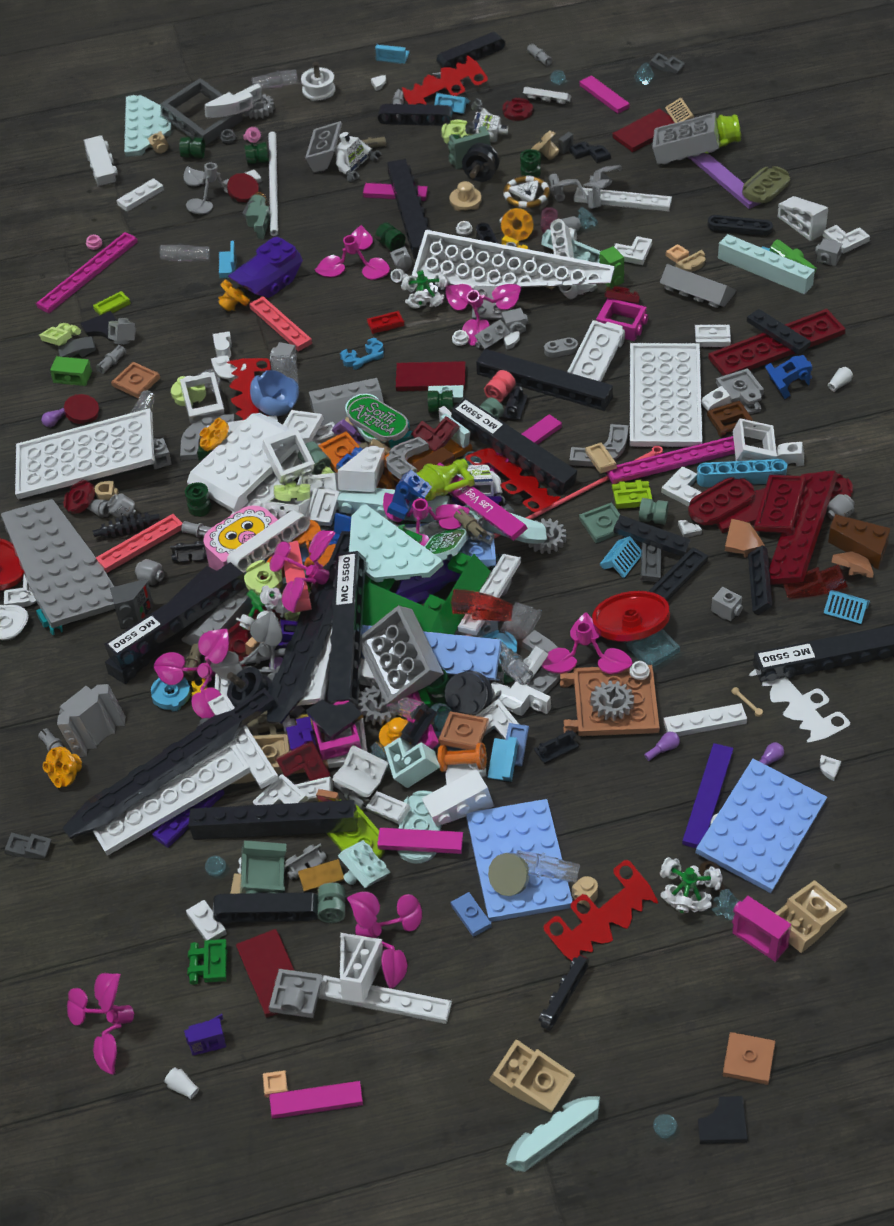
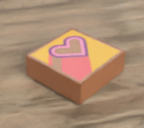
[316,789,339,802]

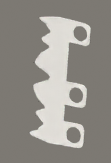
[749,669,850,742]

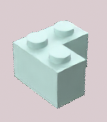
[384,737,440,788]

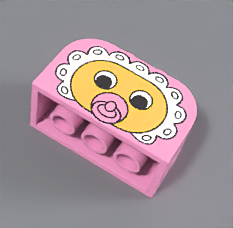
[204,506,278,575]

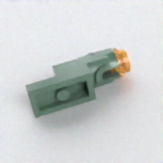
[243,192,270,239]

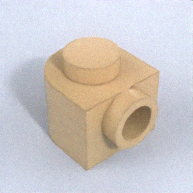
[148,131,168,153]
[95,481,119,501]
[572,876,598,908]

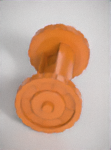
[438,742,487,772]

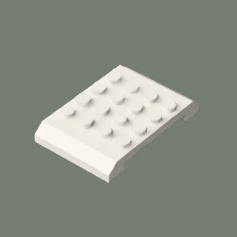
[187,413,310,513]

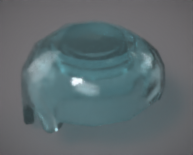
[431,703,453,732]

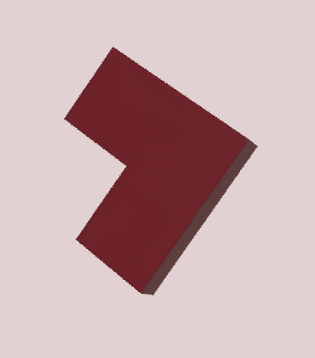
[411,416,460,452]
[275,741,331,781]

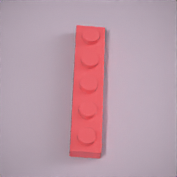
[250,297,312,352]
[96,514,182,573]

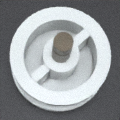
[301,62,335,101]

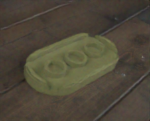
[742,166,790,203]

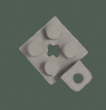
[716,368,764,414]

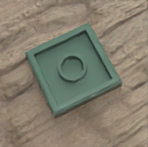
[579,502,620,543]

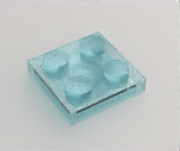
[625,629,680,667]

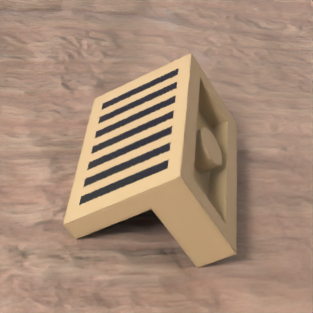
[665,98,694,123]

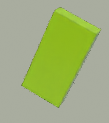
[93,291,131,315]

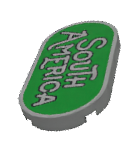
[347,397,408,441]

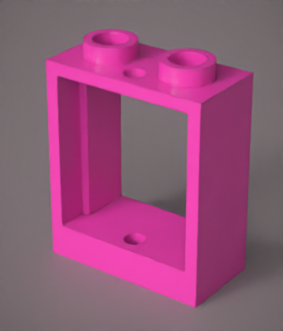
[596,298,648,341]
[311,700,361,760]
[732,896,791,962]

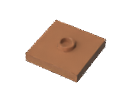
[111,362,160,398]
[438,711,489,750]
[723,1032,775,1085]

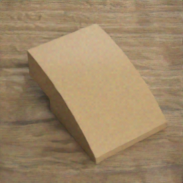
[231,734,289,784]
[775,880,848,953]
[489,1039,575,1112]

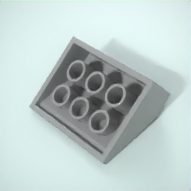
[652,113,719,165]
[361,605,444,704]

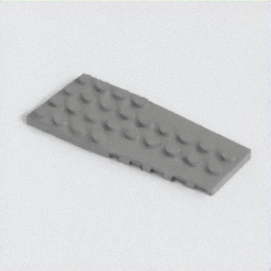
[1,499,115,628]

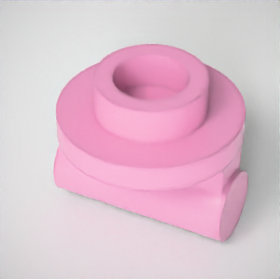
[243,127,261,143]

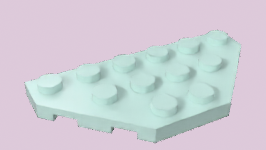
[125,95,172,157]
[349,504,444,582]

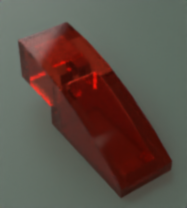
[783,564,848,598]
[451,589,513,621]

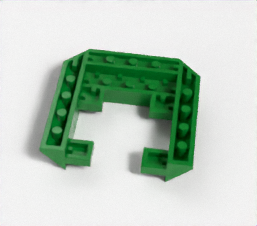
[362,525,491,635]

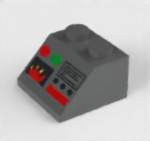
[110,579,154,629]

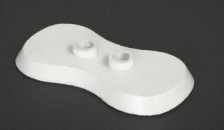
[0,605,28,640]

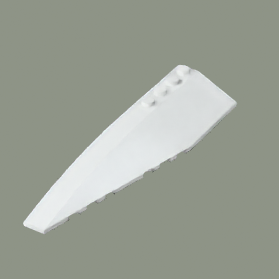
[412,230,615,288]

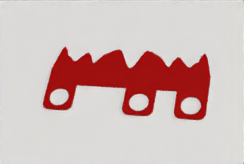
[402,55,488,105]
[227,358,271,420]
[465,448,561,512]
[543,860,658,961]

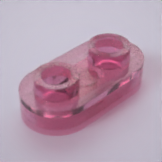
[541,208,558,233]

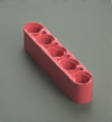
[283,541,312,613]

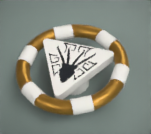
[503,176,550,208]

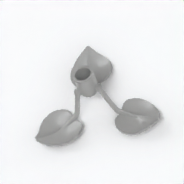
[184,163,229,214]
[550,165,622,208]
[210,611,282,681]

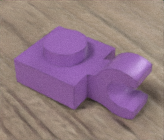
[331,419,364,444]

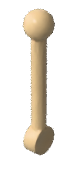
[732,687,763,717]

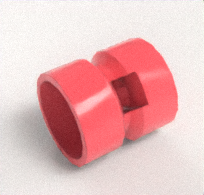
[484,370,516,402]

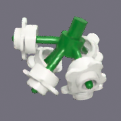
[401,270,449,308]
[236,585,289,631]
[660,857,722,913]

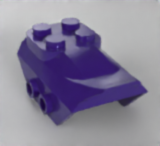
[227,237,303,298]
[391,560,461,604]

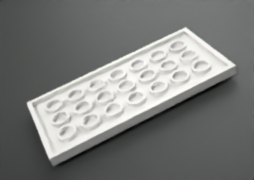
[630,343,702,447]
[15,408,154,499]

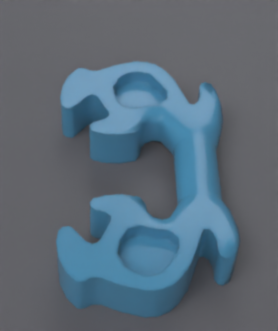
[340,338,384,370]

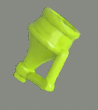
[704,114,741,154]
[416,459,475,501]

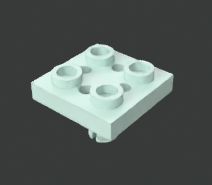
[338,840,390,888]

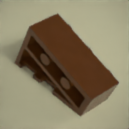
[828,514,891,570]

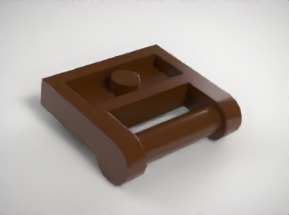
[707,400,753,437]

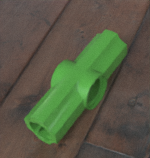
[769,239,817,273]

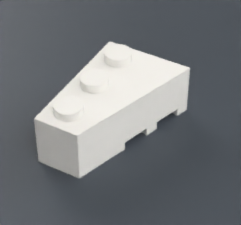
[84,135,118,186]
[778,196,828,241]
[338,446,385,492]
[422,769,494,827]
[340,933,383,1003]

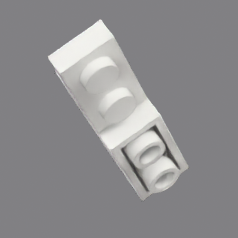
[205,83,262,118]

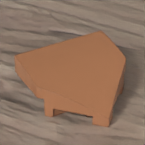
[725,519,765,558]
[832,552,874,578]

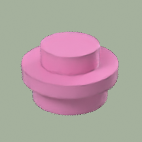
[86,235,102,250]

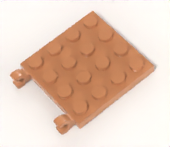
[560,665,660,736]

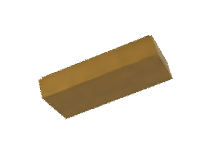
[298,859,344,893]

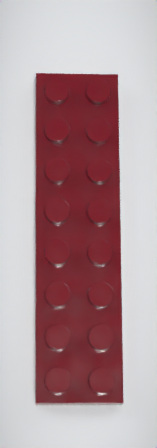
[708,309,846,376]
[769,470,838,585]

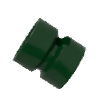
[179,137,205,158]
[244,142,269,165]
[520,149,541,178]
[375,223,406,251]
[428,390,453,414]
[185,482,212,517]
[425,668,449,704]

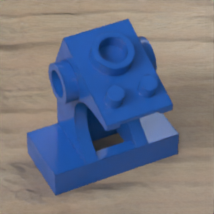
[765,355,812,399]
[387,470,432,520]

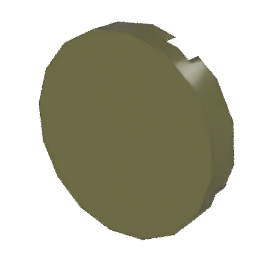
[488,853,530,896]

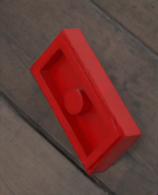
[367,311,404,334]

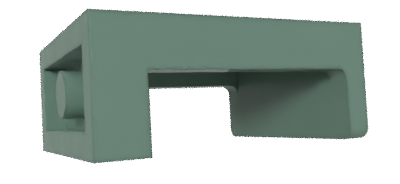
[448,126,490,169]
[240,841,286,893]

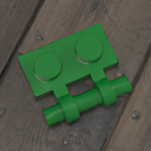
[187,939,227,985]

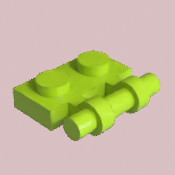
[612,480,652,509]

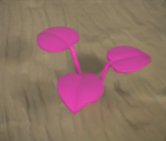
[315,225,390,280]
[446,284,521,346]
[383,493,470,546]
[269,530,336,613]
[541,613,633,674]
[154,629,229,719]
[347,892,422,989]
[67,973,134,1074]

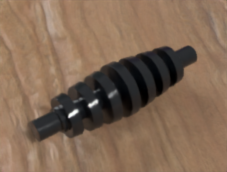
[92,512,160,539]

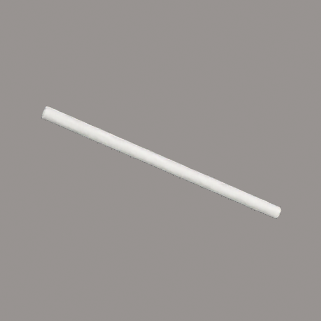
[269,132,278,236]

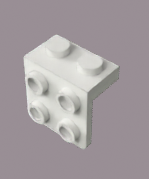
[332,745,389,797]

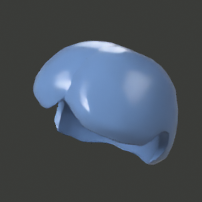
[250,370,299,416]

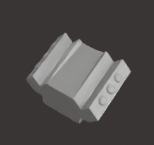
[57,684,126,757]

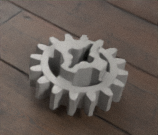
[243,94,274,119]
[529,518,566,554]
[590,680,634,721]
[356,686,399,725]

